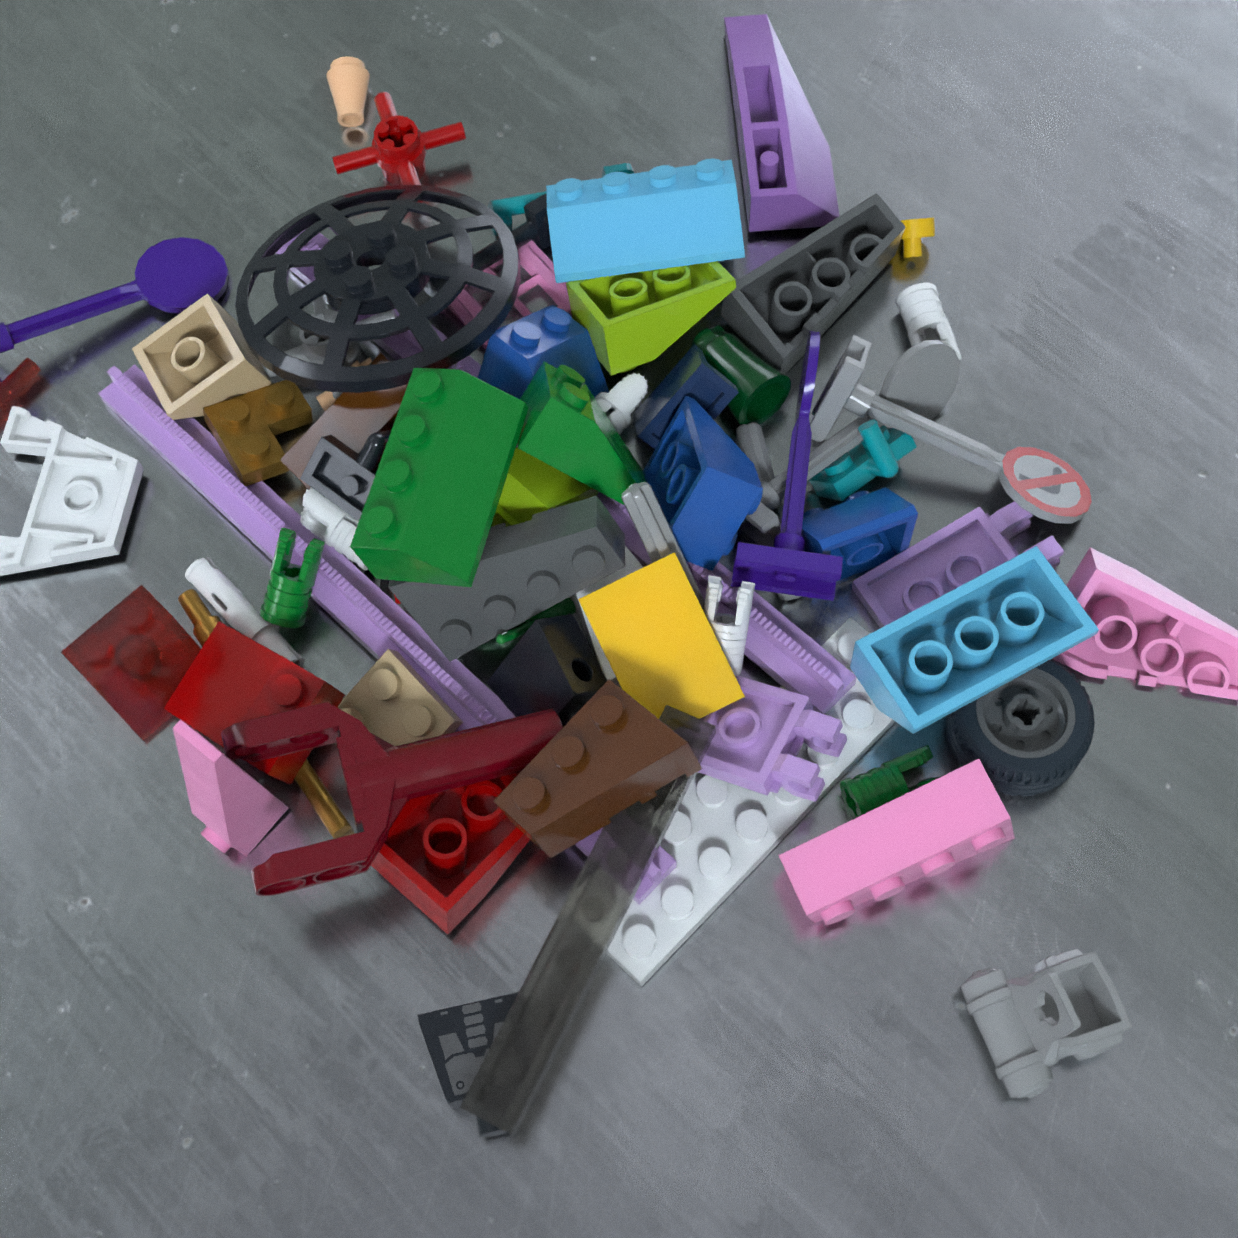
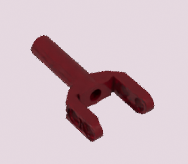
[221,702,563,896]

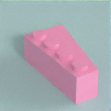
[778,759,1015,925]

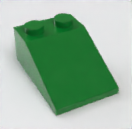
[518,361,646,505]

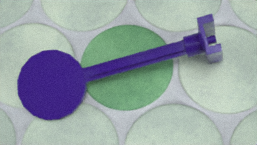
[0,237,229,390]
[731,331,843,601]

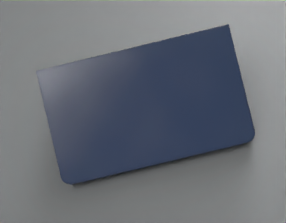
[633,345,739,449]

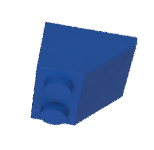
[478,304,609,399]
[801,487,918,585]

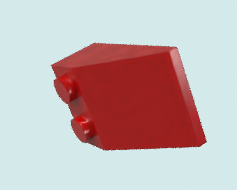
[164,621,345,785]
[371,772,530,934]

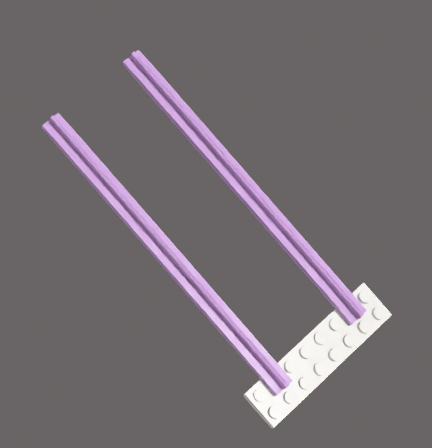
[98,228,895,987]

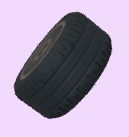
[947,658,1095,797]

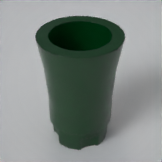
[689,325,791,425]

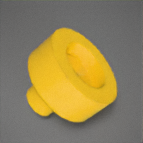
[900,217,935,258]

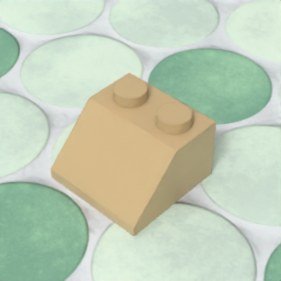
[132,293,273,420]

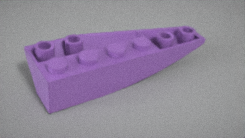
[724,14,840,232]

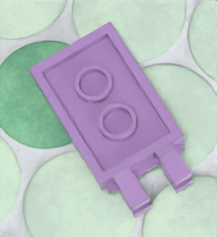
[852,501,1064,628]
[674,676,847,802]

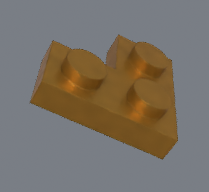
[203,380,313,487]

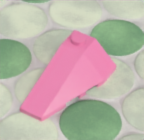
[1053,547,1238,700]
[173,719,289,857]

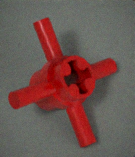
[332,92,466,203]

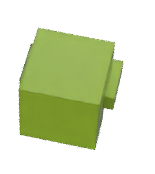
[491,447,599,527]

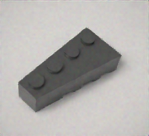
[721,193,906,375]
[388,496,625,662]

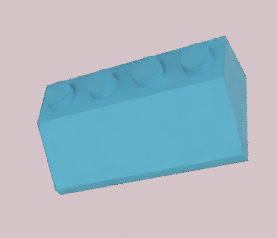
[546,159,745,283]
[850,546,1099,734]

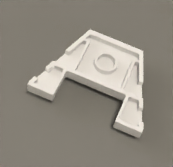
[0,406,144,576]

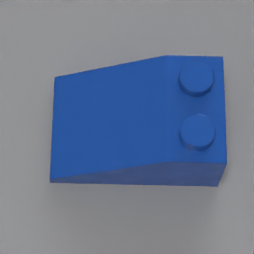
[643,396,763,571]

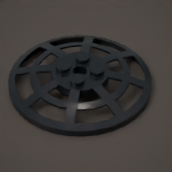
[235,185,521,393]

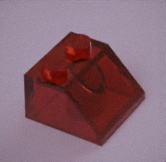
[61,584,201,741]

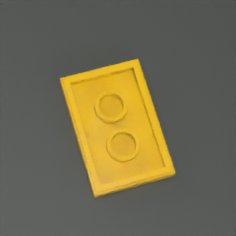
[578,552,745,731]

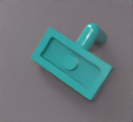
[809,420,917,501]

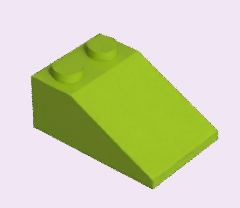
[566,261,736,376]

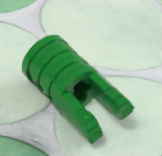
[260,528,325,628]
[840,744,941,819]

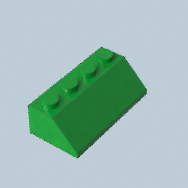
[350,368,528,587]

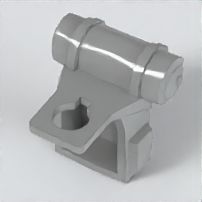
[960,949,1132,1099]

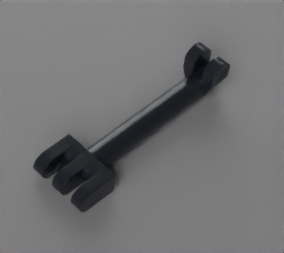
[424,194,551,297]

